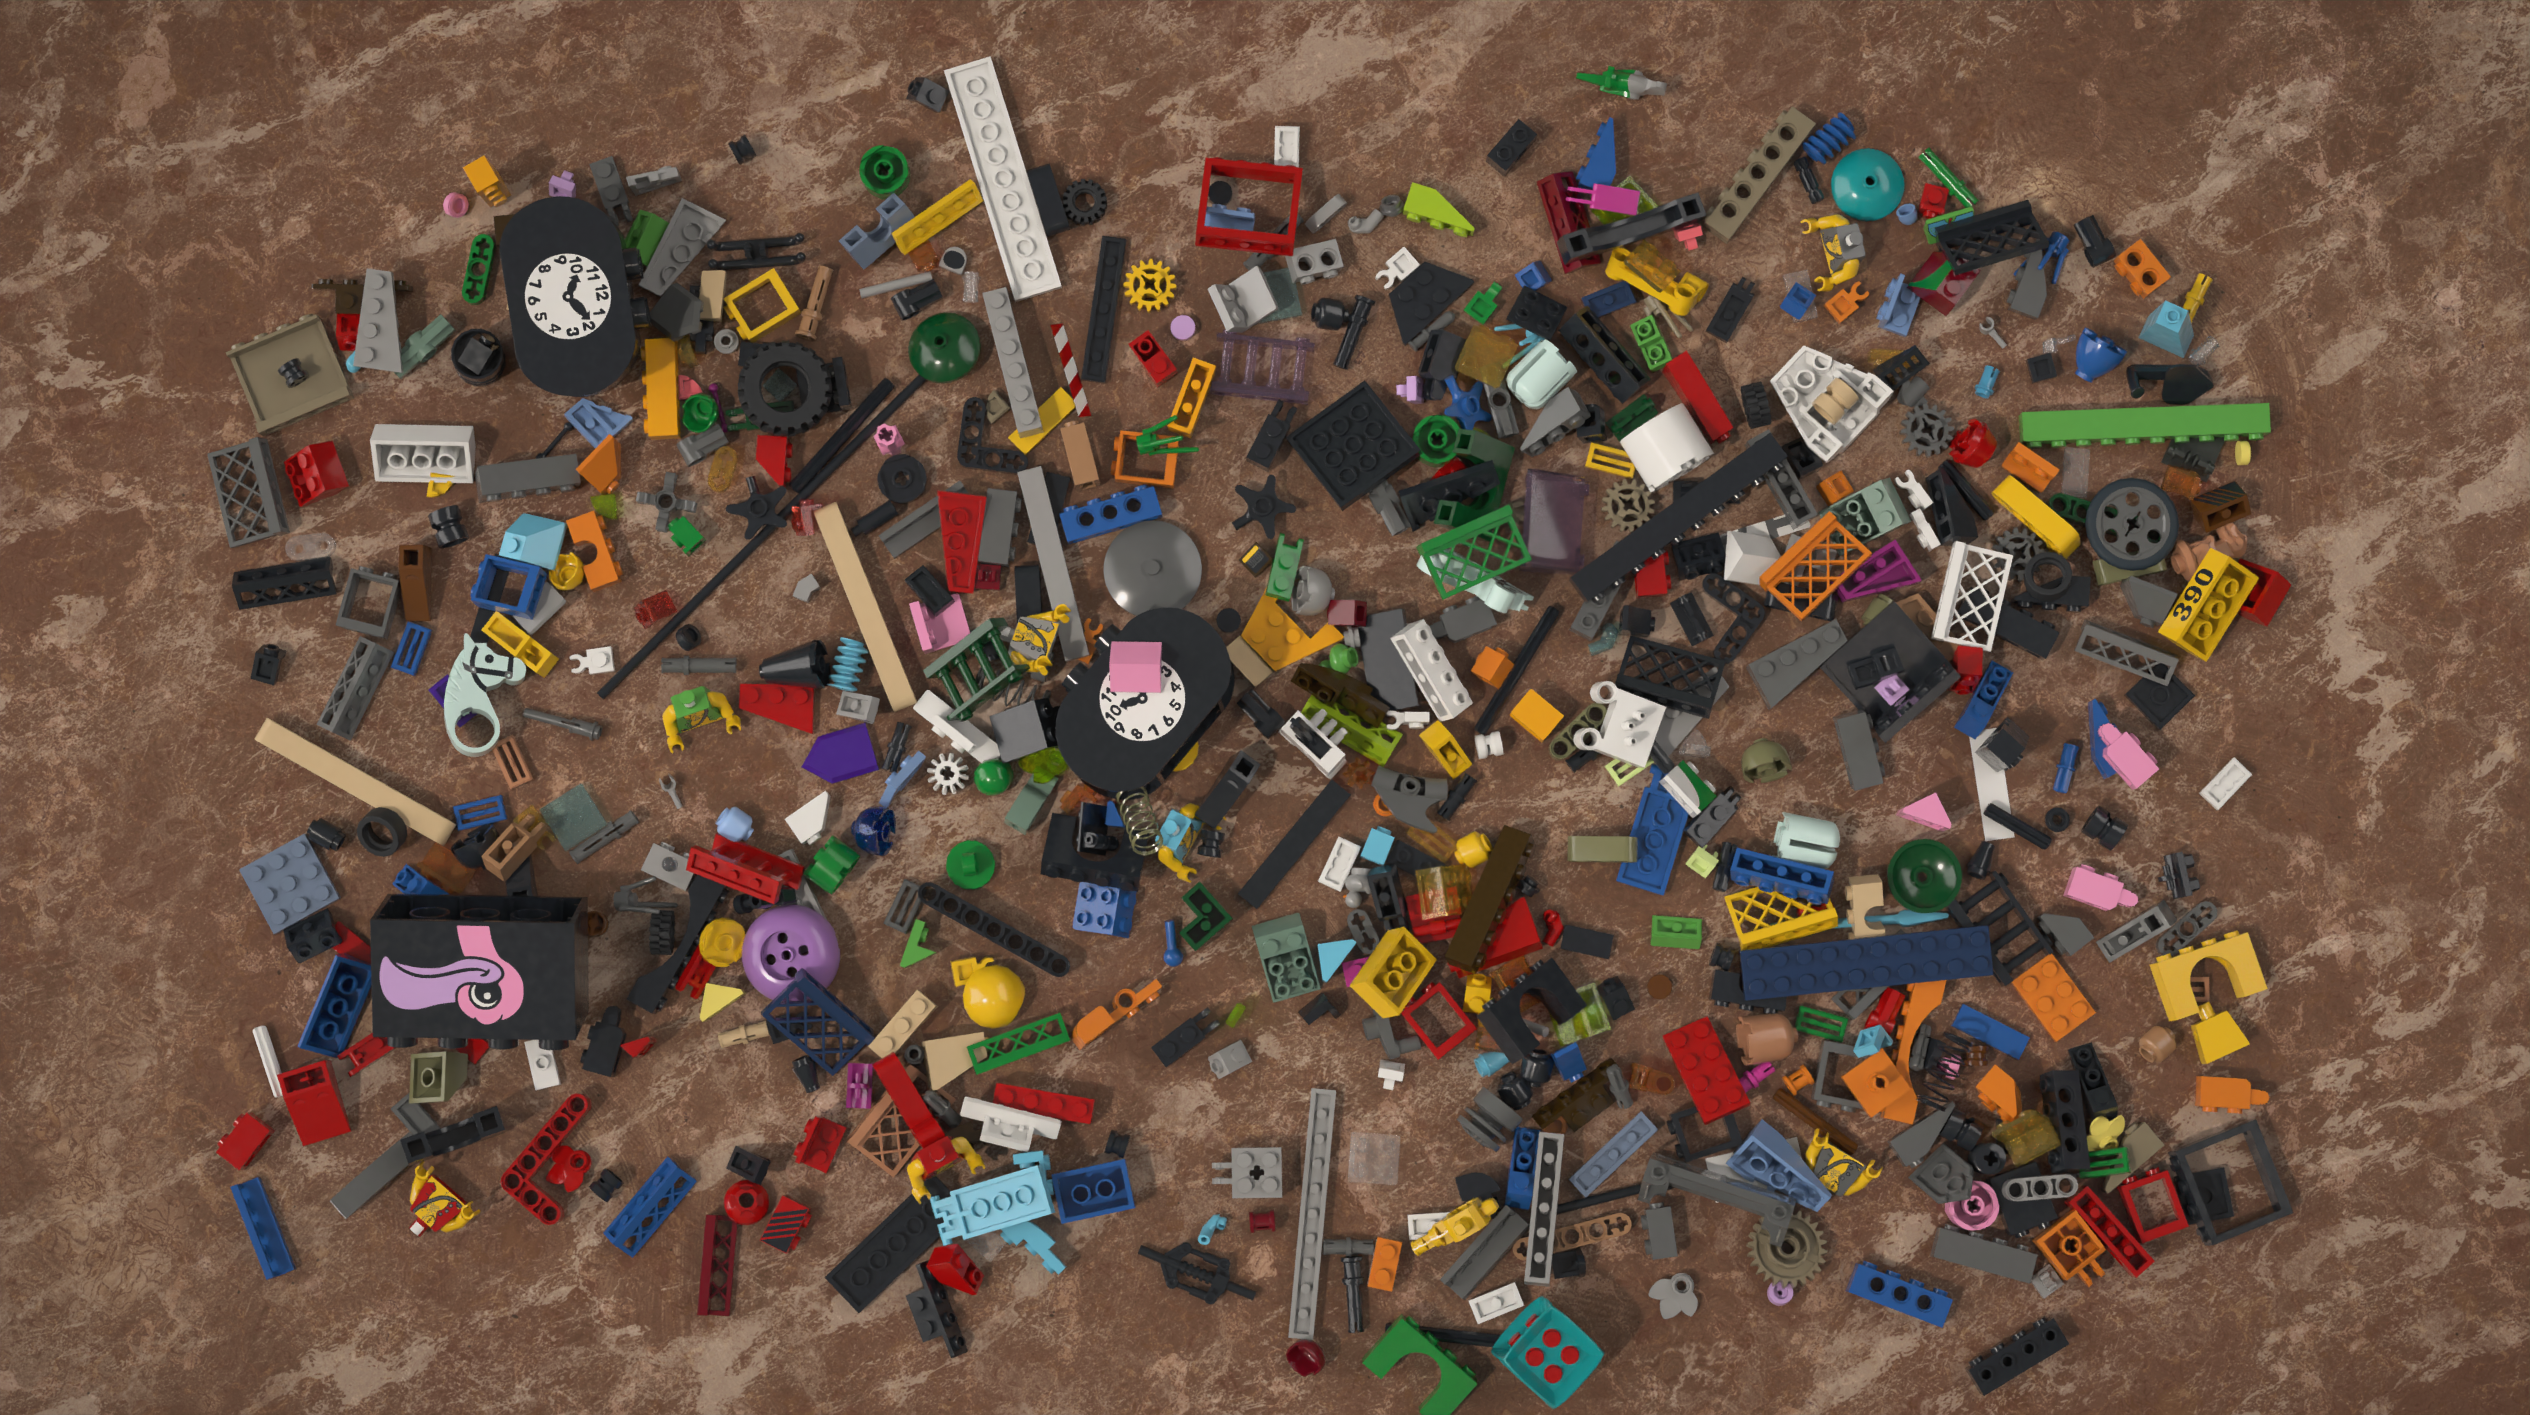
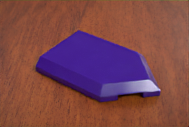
[802,723,879,784]

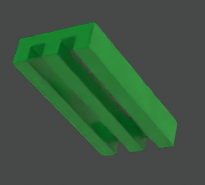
[1794,1006,1848,1043]
[2079,1147,2131,1179]

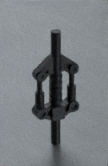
[1138,1242,1257,1305]

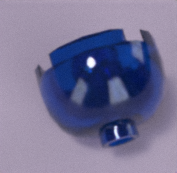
[851,806,896,856]

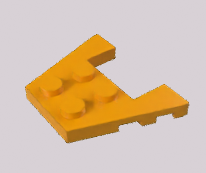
[1241,587,1344,672]

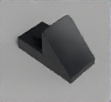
[726,1146,771,1185]

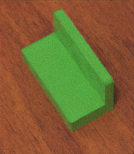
[625,210,669,267]

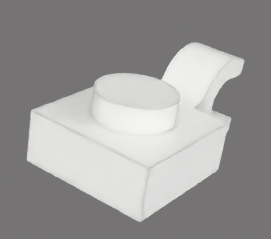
[1894,470,1933,511]
[1386,711,1429,730]

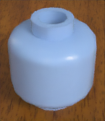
[715,807,754,842]

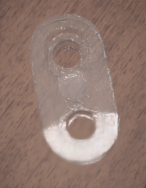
[285,533,336,561]

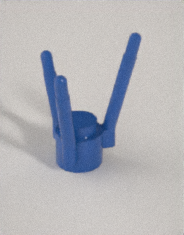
[2014,231,2069,284]

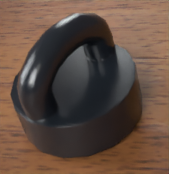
[676,624,702,651]

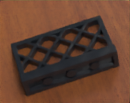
[1935,200,2049,275]
[1615,635,1726,719]

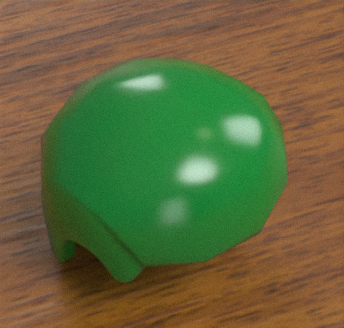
[681,393,719,433]
[974,757,1013,796]

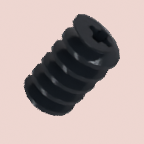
[1968,1143,2006,1175]

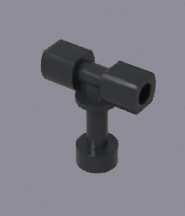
[733,887,797,914]

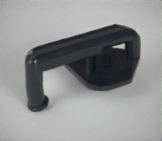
[2126,364,2214,404]

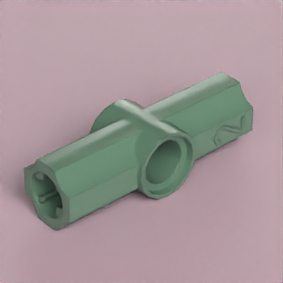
[394,314,456,379]

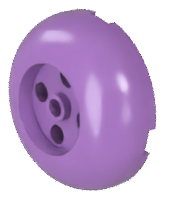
[742,904,840,1002]

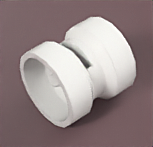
[1474,731,1504,759]

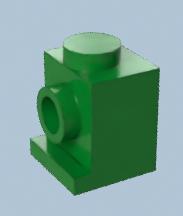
[667,516,706,557]

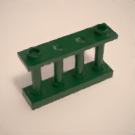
[923,618,1030,722]

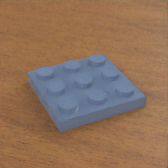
[239,834,341,935]

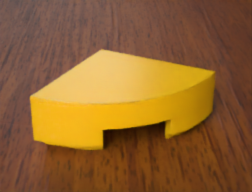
[426,472,455,498]

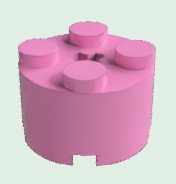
[1945,1180,1999,1231]

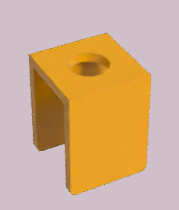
[1510,689,1564,743]

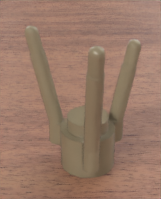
[1643,295,1693,338]

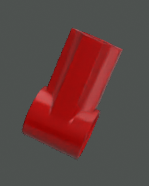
[1864,987,1905,1036]

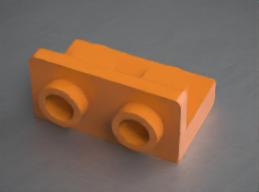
[2001,442,2060,493]

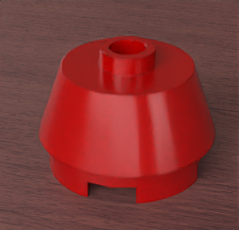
[1949,419,1997,468]

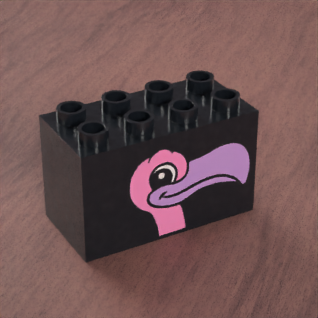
[370,894,589,1050]

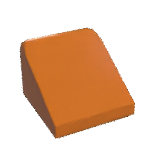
[1816,471,1854,506]

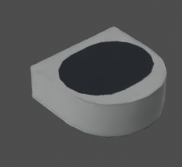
[939,247,967,276]

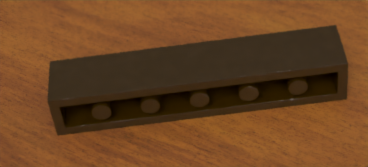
[1445,825,1536,974]

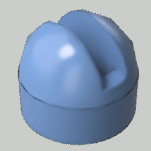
[1896,203,1918,225]

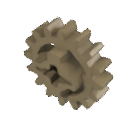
[1601,479,1655,533]

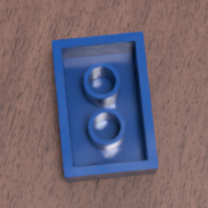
[1051,1159,1136,1224]

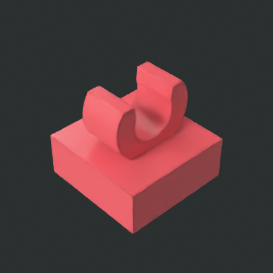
[1674,223,1703,251]

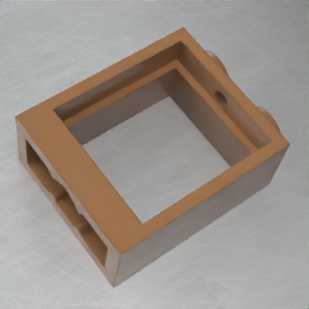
[1060,420,1101,492]

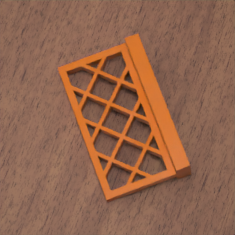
[1759,511,1872,621]

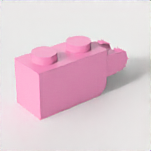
[2097,723,2159,790]
[2063,864,2138,911]

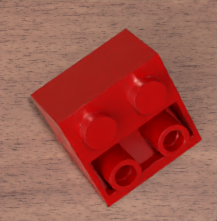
[284,441,349,507]

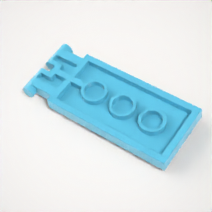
[930,1164,1055,1246]

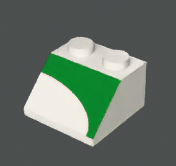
[1659,760,1717,818]

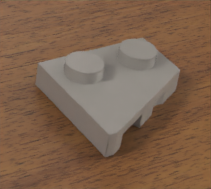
[626,166,682,196]

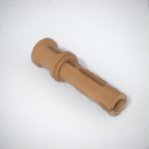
[795,266,834,341]

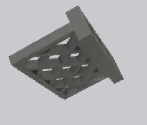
[207,437,290,548]

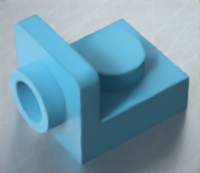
[1853,1024,1893,1058]

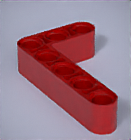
[500,1094,592,1225]

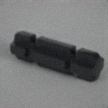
[1794,157,1824,204]

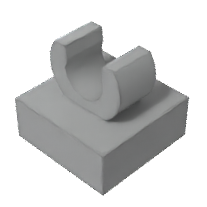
[2031,1263,2064,1299]

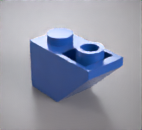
[392,864,449,895]

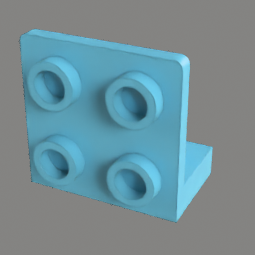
[1013,1150,1054,1195]

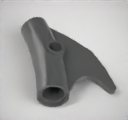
[1371,766,1448,834]

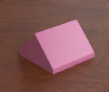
[1109,642,1162,693]
[1896,793,1952,832]

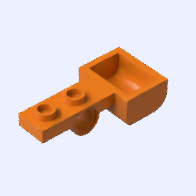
[1071,979,1162,1050]

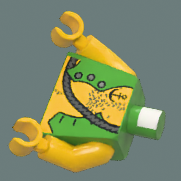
[662,686,741,753]

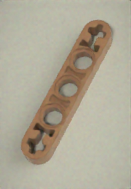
[1512,1213,1632,1261]

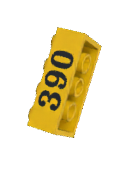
[2158,548,2259,662]

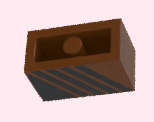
[2190,481,2251,533]

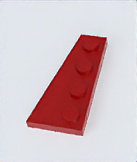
[937,490,987,594]

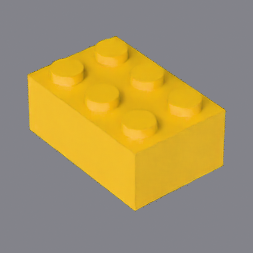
[1350,927,1437,1019]

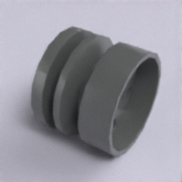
[1456,1087,1523,1152]

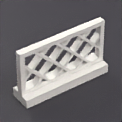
[1931,541,2013,652]

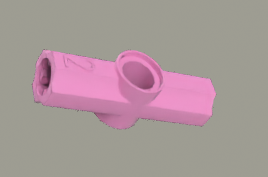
[873,423,905,456]

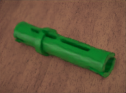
[1918,147,1980,208]

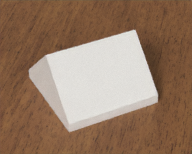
[1724,531,1781,585]

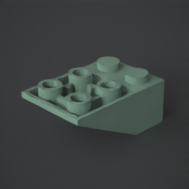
[1818,478,1912,556]
[1252,912,1321,1003]

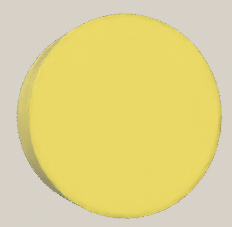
[2235,441,2251,465]

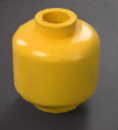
[1454,831,1493,868]

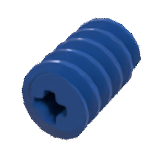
[1802,112,1856,165]

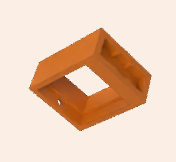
[1111,430,1179,489]

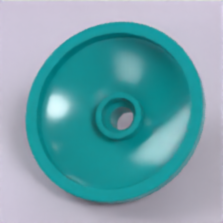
[1831,148,1904,221]

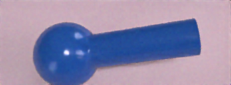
[1163,920,1183,967]

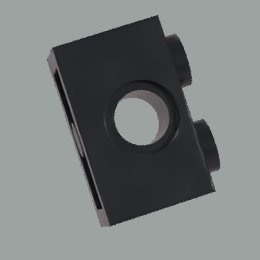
[1486,119,1537,177]

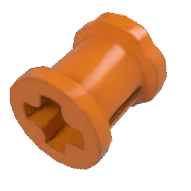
[1782,1064,1815,1096]

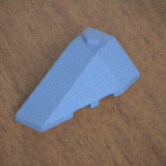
[1726,1119,1832,1212]

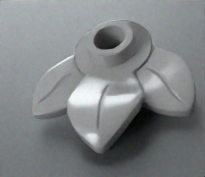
[1648,1273,1698,1319]

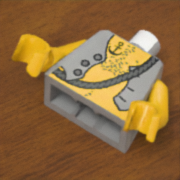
[1000,604,1071,676]

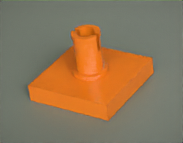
[1841,1048,1911,1118]

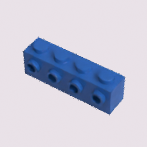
[1730,848,1834,905]

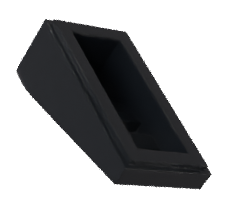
[1873,345,1930,391]

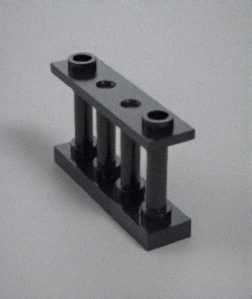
[1945,870,2054,987]

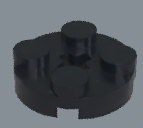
[877,454,927,504]

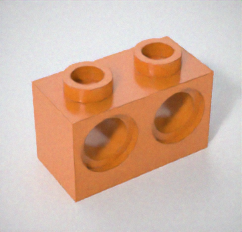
[2113,239,2171,299]

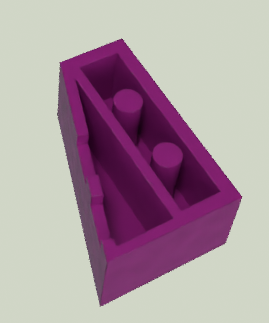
[1830,540,1922,603]

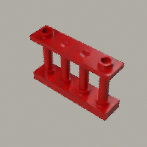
[686,833,805,904]

